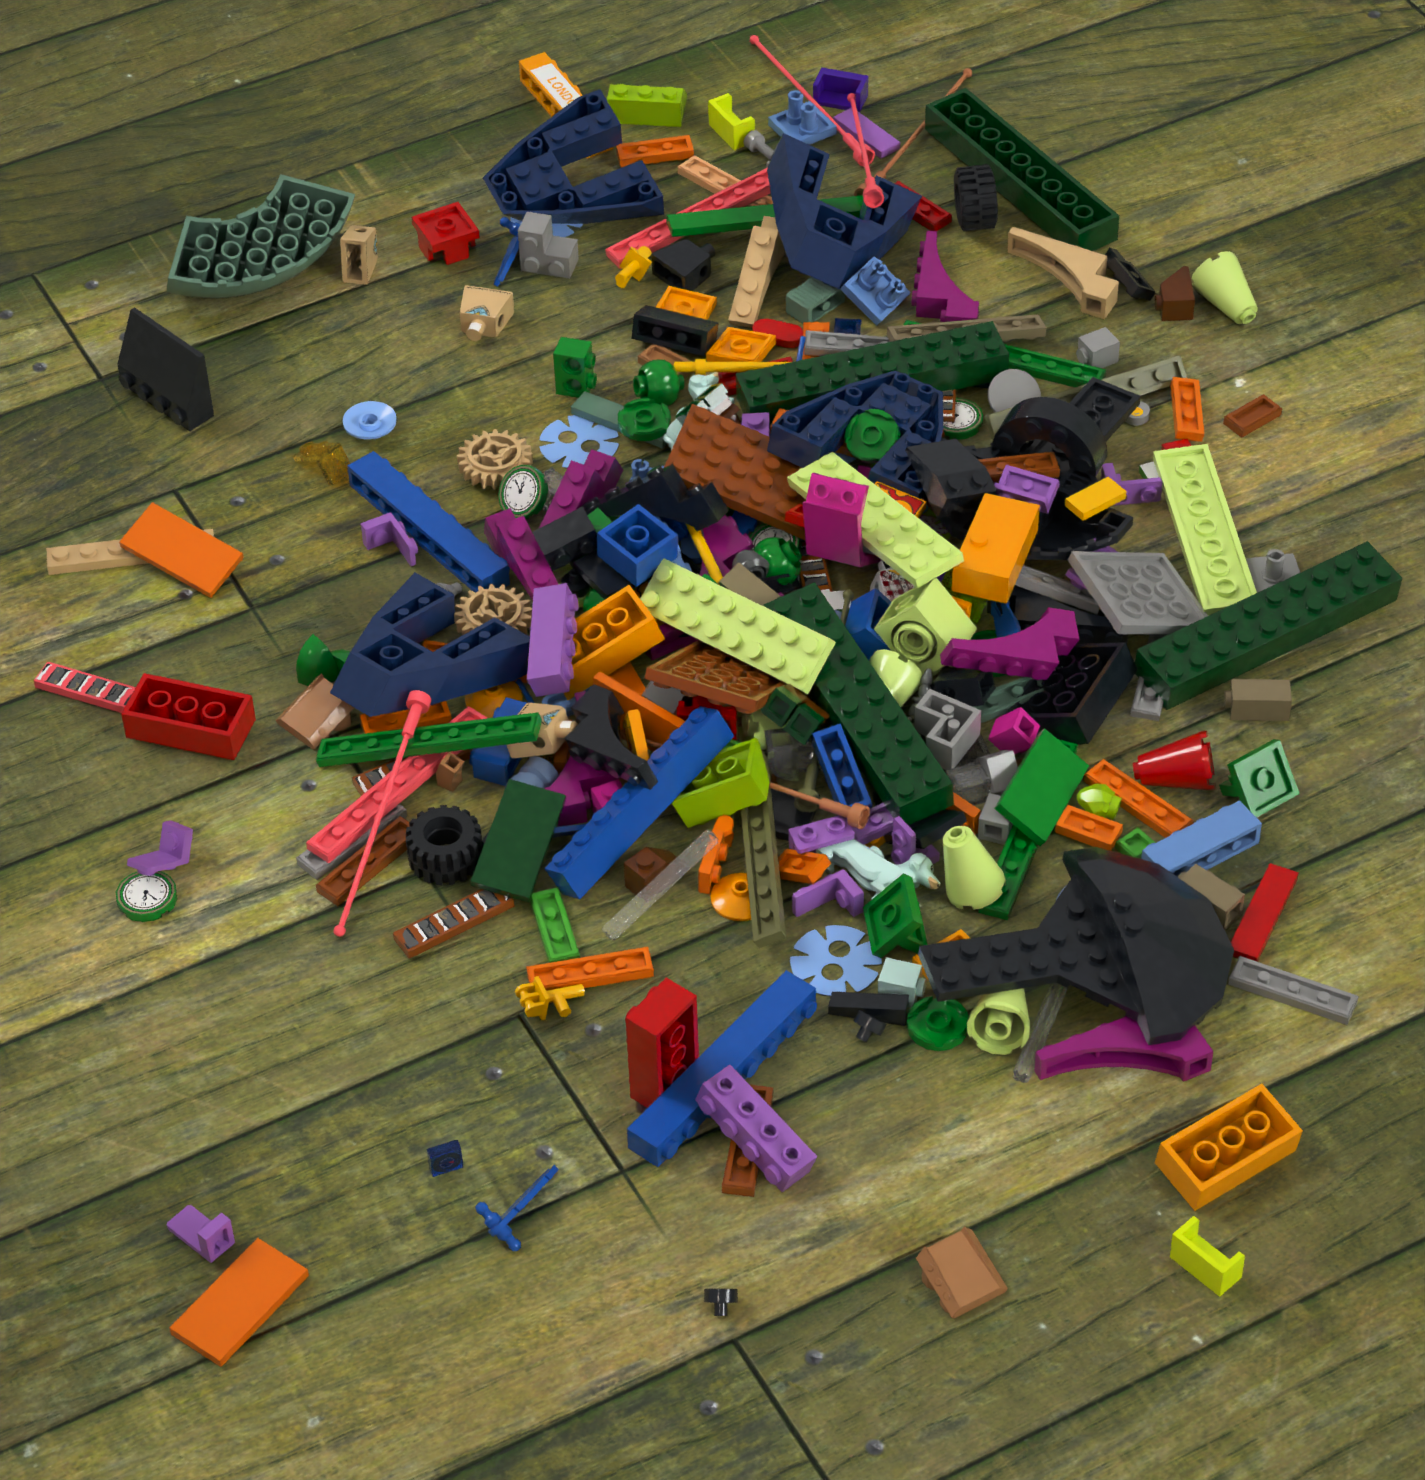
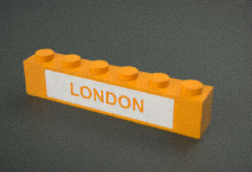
[519,52,614,159]

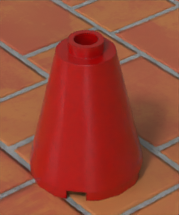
[1133,731,1216,790]

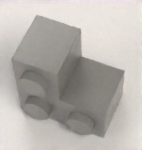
[518,212,579,279]
[914,689,981,772]

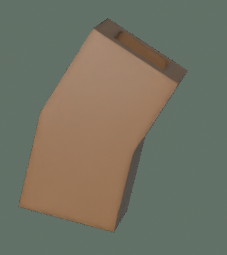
[436,752,465,792]

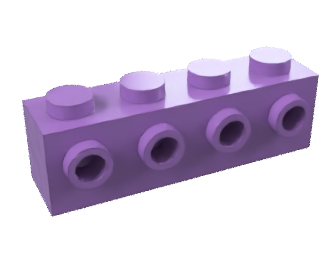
[527,583,579,697]
[695,1065,817,1192]

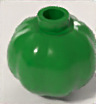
[633,359,685,407]
[753,537,802,585]

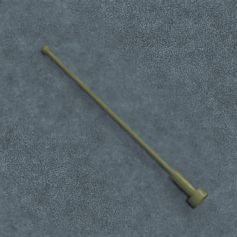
[794,590,854,812]

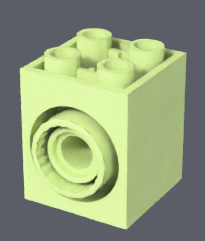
[874,577,977,677]

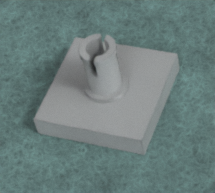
[1246,549,1300,593]

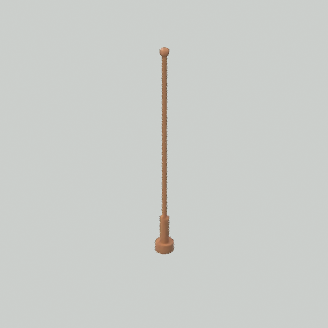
[854,68,972,196]
[620,729,870,829]

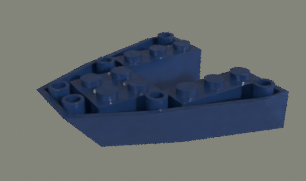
[483,89,664,224]
[767,133,922,289]
[767,370,943,499]
[330,573,530,717]

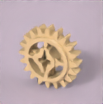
[457,429,533,490]
[454,584,532,635]

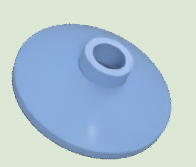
[343,401,397,440]

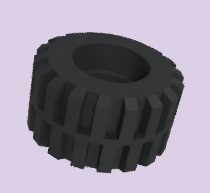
[954,164,998,232]
[405,805,483,885]

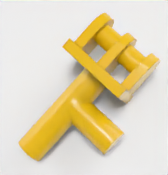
[615,246,652,288]
[515,976,585,1020]

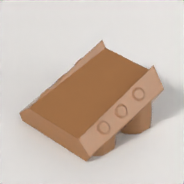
[276,673,354,750]
[916,1226,1008,1319]

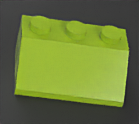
[607,84,687,127]
[672,738,770,828]

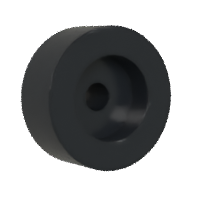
[561,569,590,599]
[853,1010,887,1043]
[704,1288,738,1316]

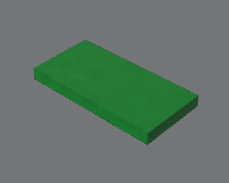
[994,728,1089,846]

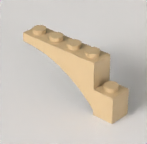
[728,216,787,328]
[1008,227,1119,320]

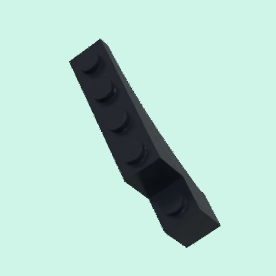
[582,464,729,531]
[987,585,1128,645]
[564,684,658,790]

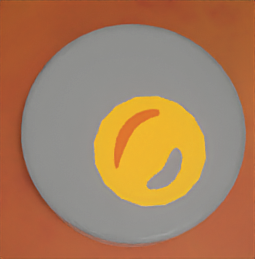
[1125,401,1150,426]

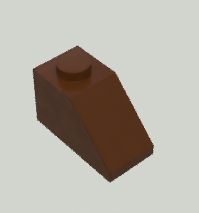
[1155,266,1195,321]
[624,847,690,903]

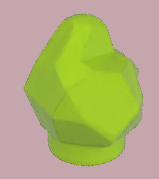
[1077,783,1122,820]

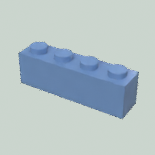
[1142,800,1262,877]

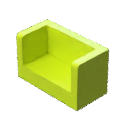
[708,93,755,150]
[1170,1216,1245,1297]

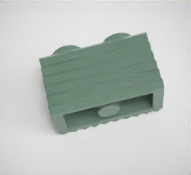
[786,277,845,324]

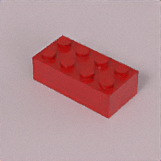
[121,673,256,760]
[625,977,699,1108]

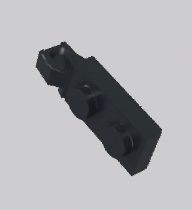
[1105,247,1156,301]

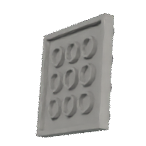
[1068,551,1208,635]

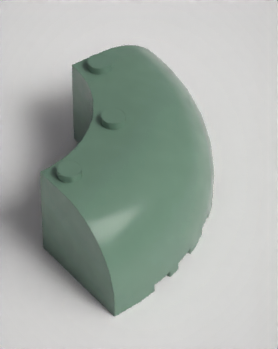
[167,174,355,298]

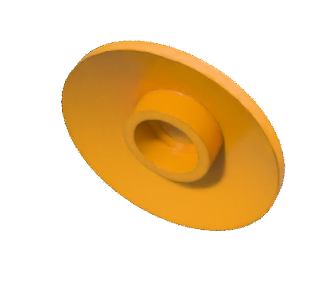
[465,681,523,718]
[711,873,751,921]

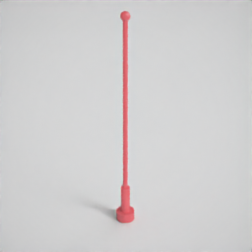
[749,35,875,166]
[847,93,884,208]
[333,690,432,937]

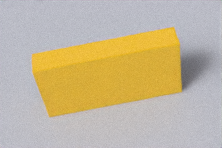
[1065,477,1127,521]

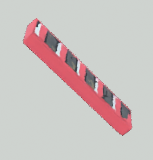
[34,662,136,713]

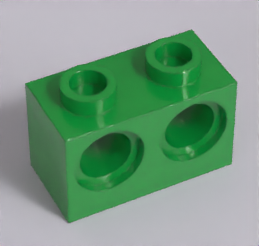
[553,337,597,398]

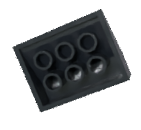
[117,307,214,431]
[1006,642,1138,745]

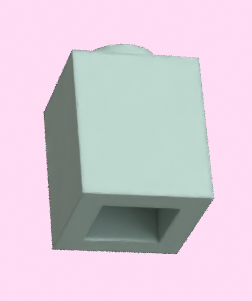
[878,957,927,1008]

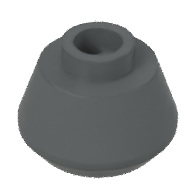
[732,550,769,579]

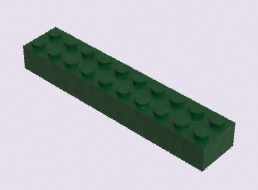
[925,88,1120,251]
[736,321,1009,426]
[1135,541,1402,710]
[763,582,954,826]

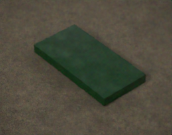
[471,779,566,903]

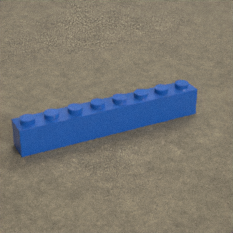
[347,451,510,593]
[544,706,734,900]
[627,970,817,1167]

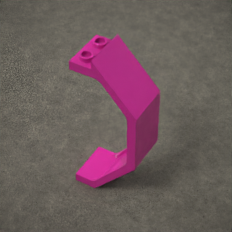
[803,465,881,567]

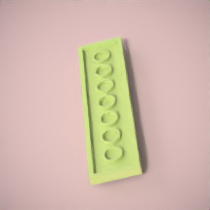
[1153,444,1257,616]
[787,452,964,588]
[640,559,836,694]

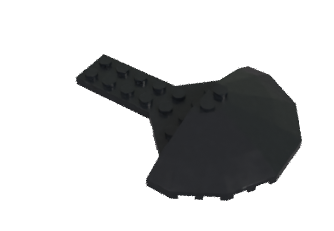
[924,377,1141,560]
[918,847,1234,1045]

